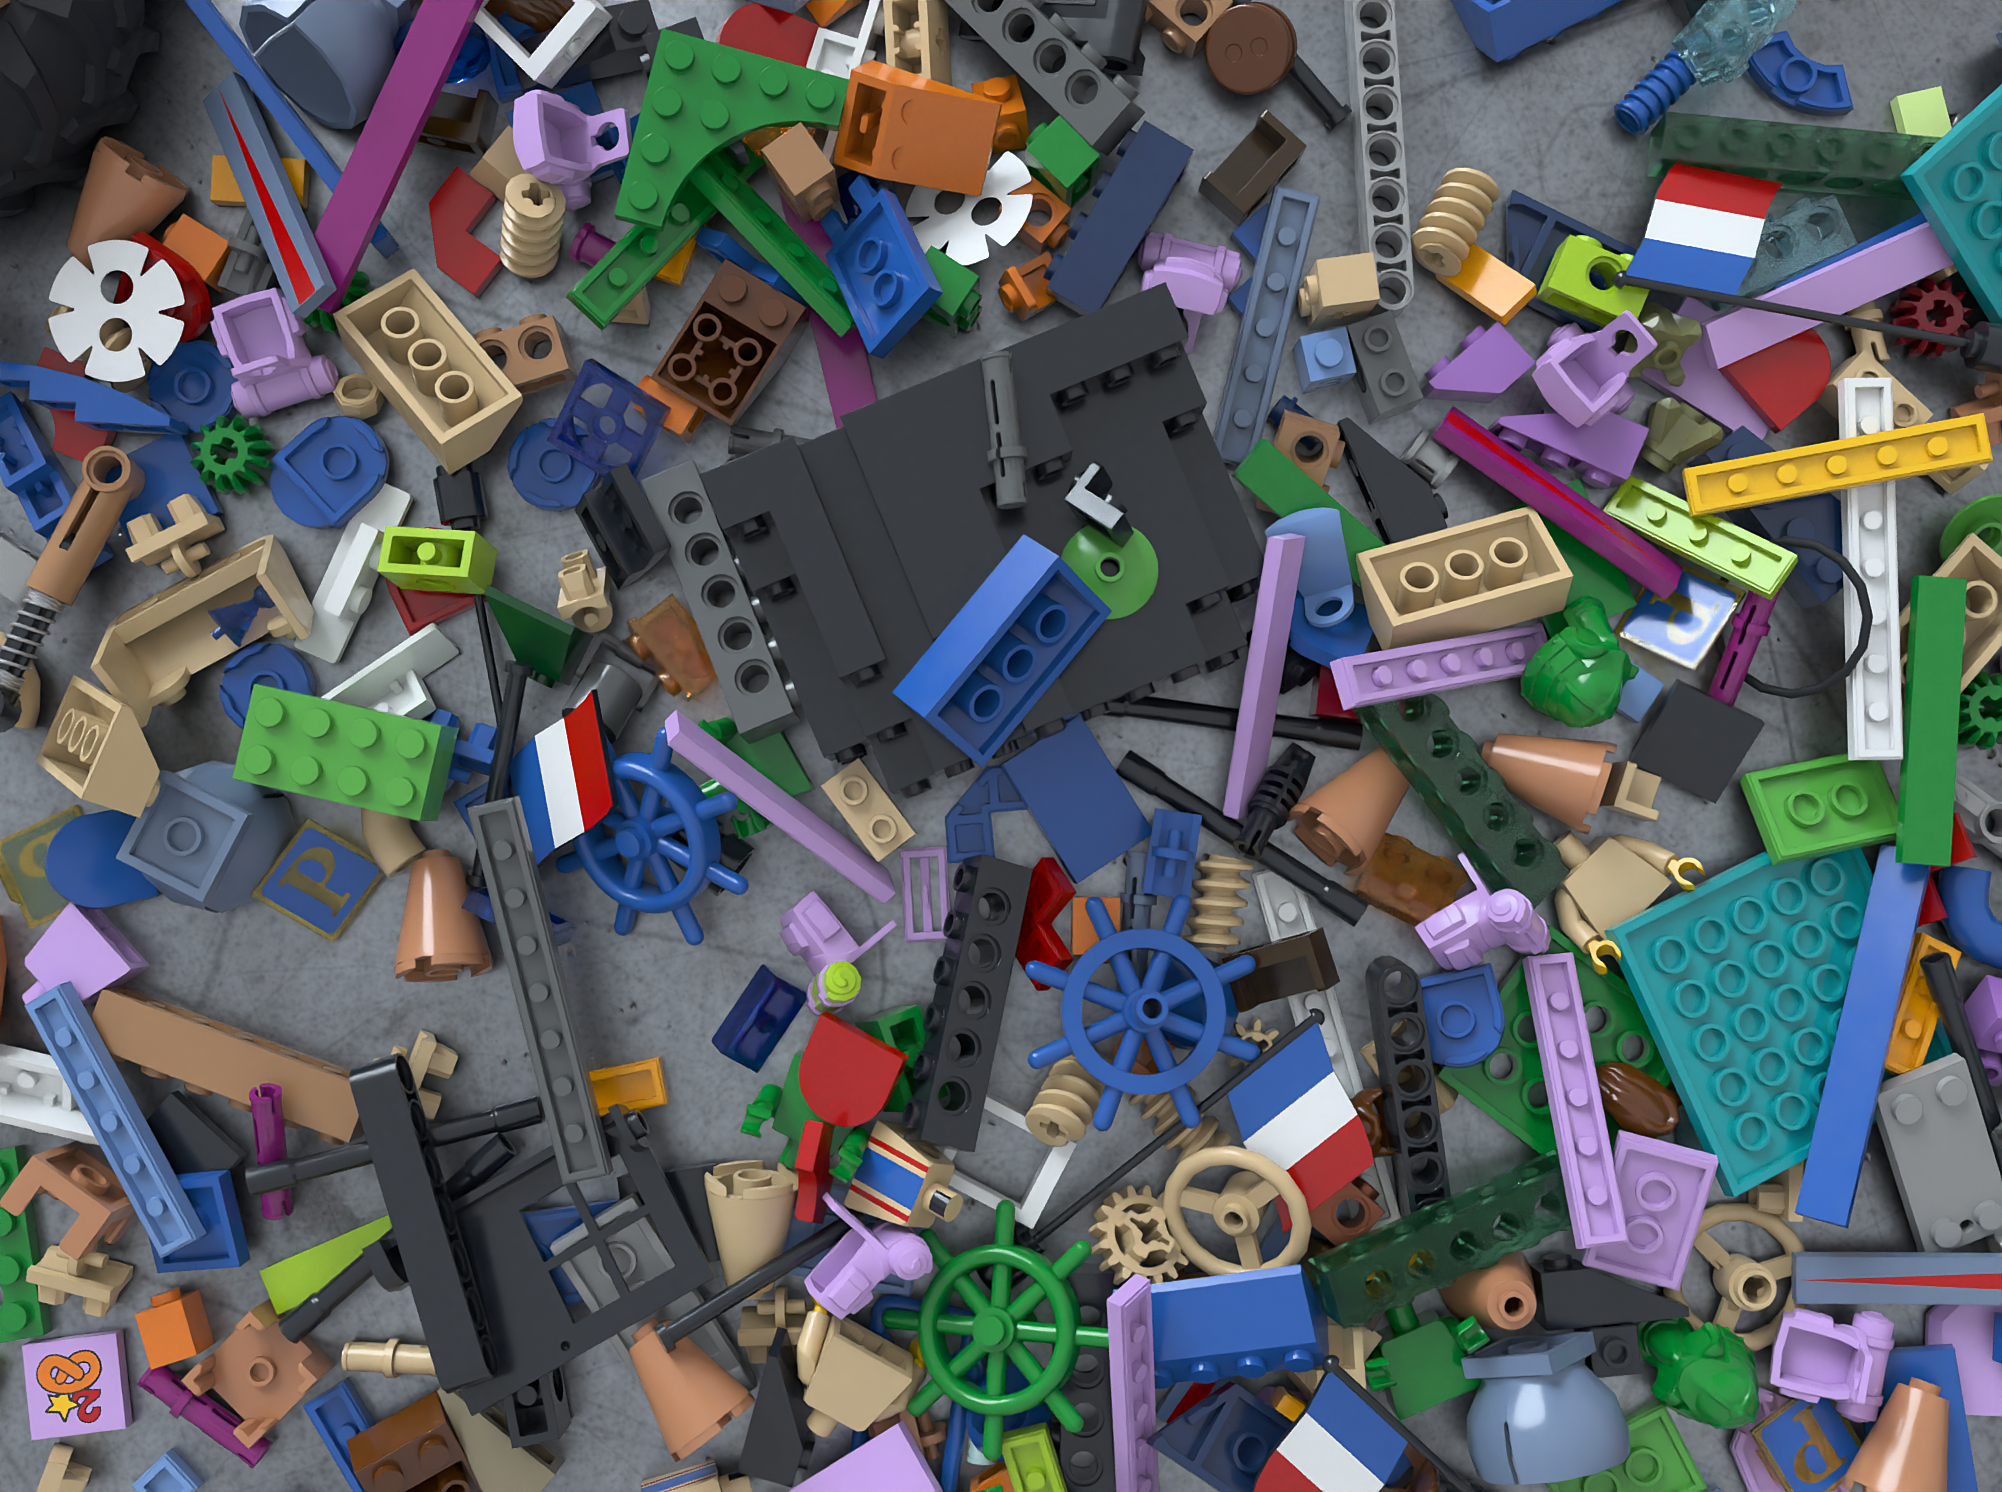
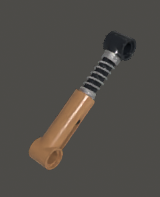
[0,445,145,733]

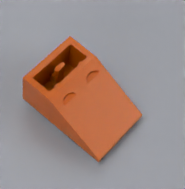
[833,60,1003,196]

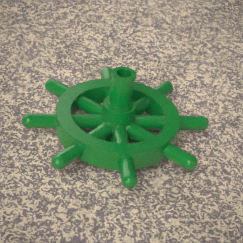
[881,1200,1109,1461]

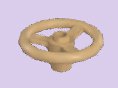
[1162,1146,1312,1276]
[1663,1203,1807,1352]

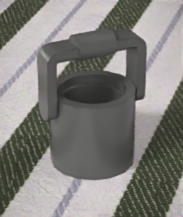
[562,633,664,744]

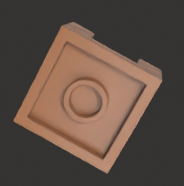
[0,1141,137,1261]
[181,1298,336,1449]

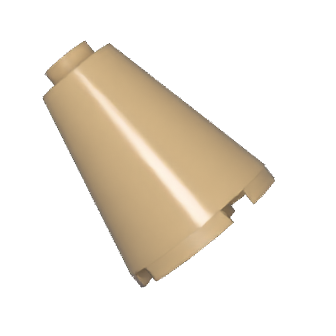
[704,1160,798,1300]

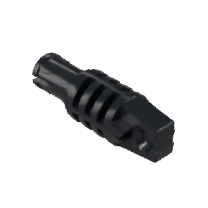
[1233,742,1316,860]

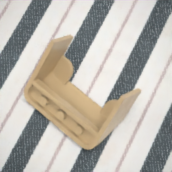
[90,534,314,728]

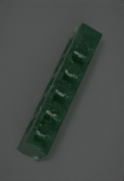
[1647,112,1942,201]
[1352,693,1570,909]
[1307,1149,1572,1329]

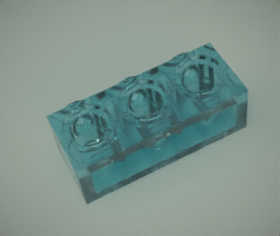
[1671,0,1797,87]
[1709,194,1858,312]

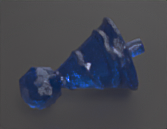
[208,585,275,647]

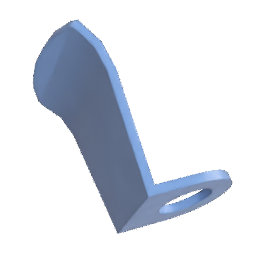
[1265,507,1354,627]

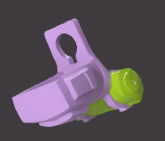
[780,891,897,1016]

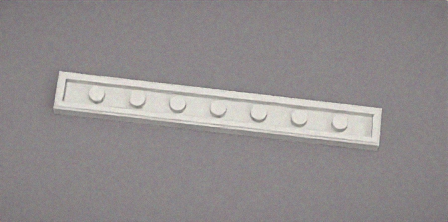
[1838,378,1903,760]
[1250,869,1402,1234]

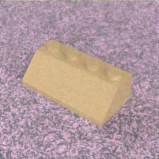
[333,268,523,475]
[1356,506,1573,651]
[1899,533,2002,732]
[35,675,160,818]

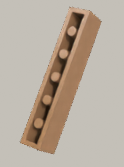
[91,985,364,1145]

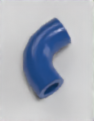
[1937,866,2002,970]

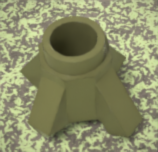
[1624,302,1703,387]
[1639,397,1723,474]

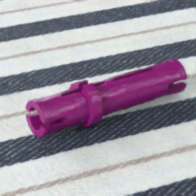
[1708,584,1784,706]
[249,1083,294,1221]
[137,1365,273,1469]

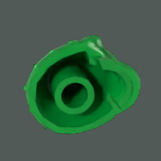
[1520,595,1639,728]
[1636,1318,1760,1429]

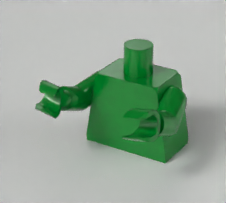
[698,717,816,839]
[740,1050,870,1184]
[1364,1293,1490,1421]

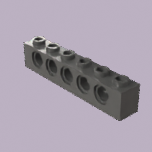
[945,0,1146,156]
[640,459,802,744]

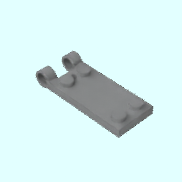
[1875,1053,2002,1253]
[550,1192,758,1397]

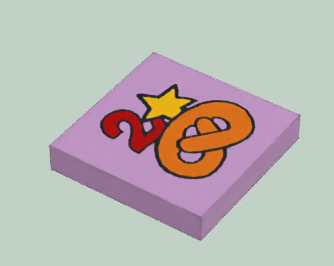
[22,1329,133,1441]

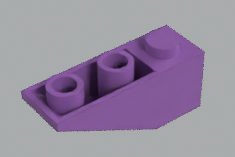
[1488,412,1649,489]

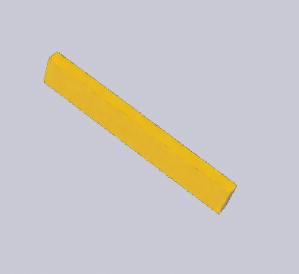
[1682,413,1993,518]

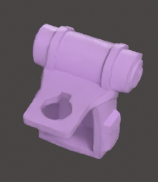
[513,90,632,211]
[1137,232,1243,354]
[210,288,339,419]
[1532,310,1658,428]
[1415,852,1551,971]
[804,1192,933,1320]
[1769,1308,1895,1423]

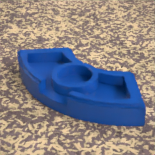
[1737,31,1854,116]

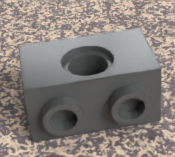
[1346,310,1424,425]

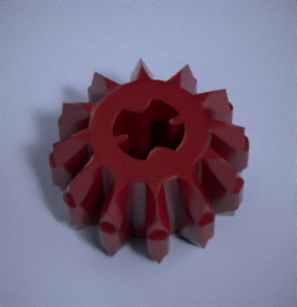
[1888,278,1975,360]

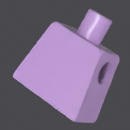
[22,902,150,1008]

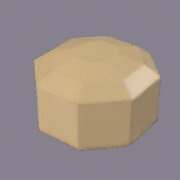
[333,373,384,420]

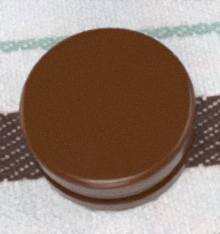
[1205,1,1297,95]

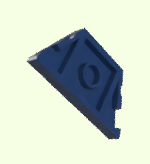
[1506,189,1637,333]
[1146,1381,1294,1492]

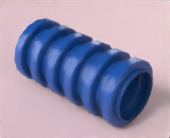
[1614,50,1700,135]

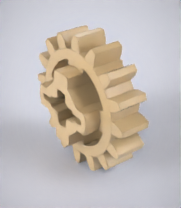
[1088,1185,1190,1285]

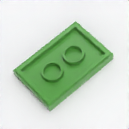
[1739,753,1898,866]
[1545,1399,1708,1492]

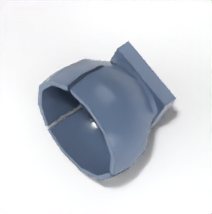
[239,0,412,129]
[116,760,298,913]
[1461,1331,1631,1486]

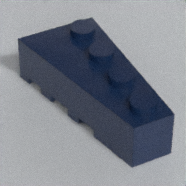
[1043,120,1194,316]
[1687,425,1843,609]

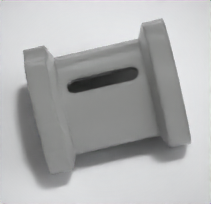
[1399,429,1461,490]

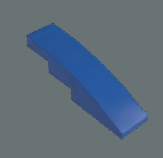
[0,361,189,435]
[0,391,114,569]

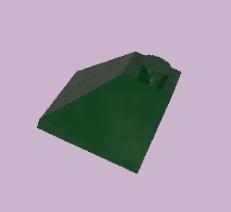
[484,585,593,688]

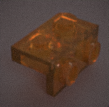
[626,593,718,703]
[1352,833,1469,927]

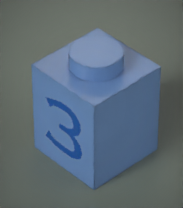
[1292,327,1356,394]

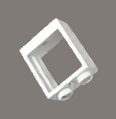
[474,0,612,89]
[934,1091,1077,1229]

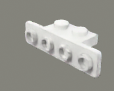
[806,0,885,169]
[294,483,413,664]
[322,623,459,720]
[0,1044,99,1145]

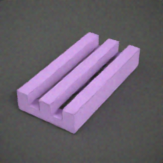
[900,846,950,943]

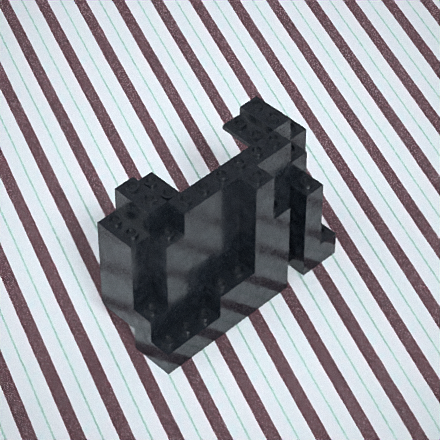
[700,282,1264,799]

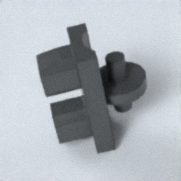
[217,208,277,296]

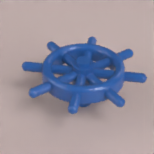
[556,727,749,946]
[1025,894,1260,1131]

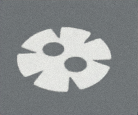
[905,148,1033,266]
[48,240,185,382]

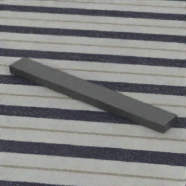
[467,796,614,1185]

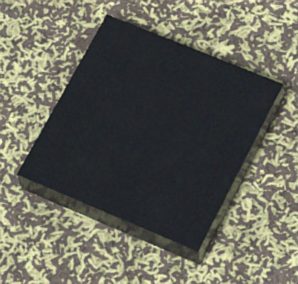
[1629,679,1765,804]

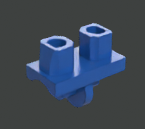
[427,708,498,792]
[1142,808,1202,898]

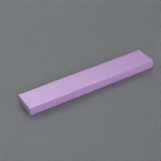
[1700,222,1954,369]
[1223,533,1306,819]
[1330,623,1548,710]
[665,710,896,904]
[1522,952,1629,1249]
[1107,1274,1159,1492]

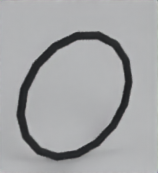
[1709,536,1873,699]

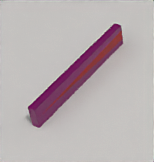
[1433,406,1683,600]

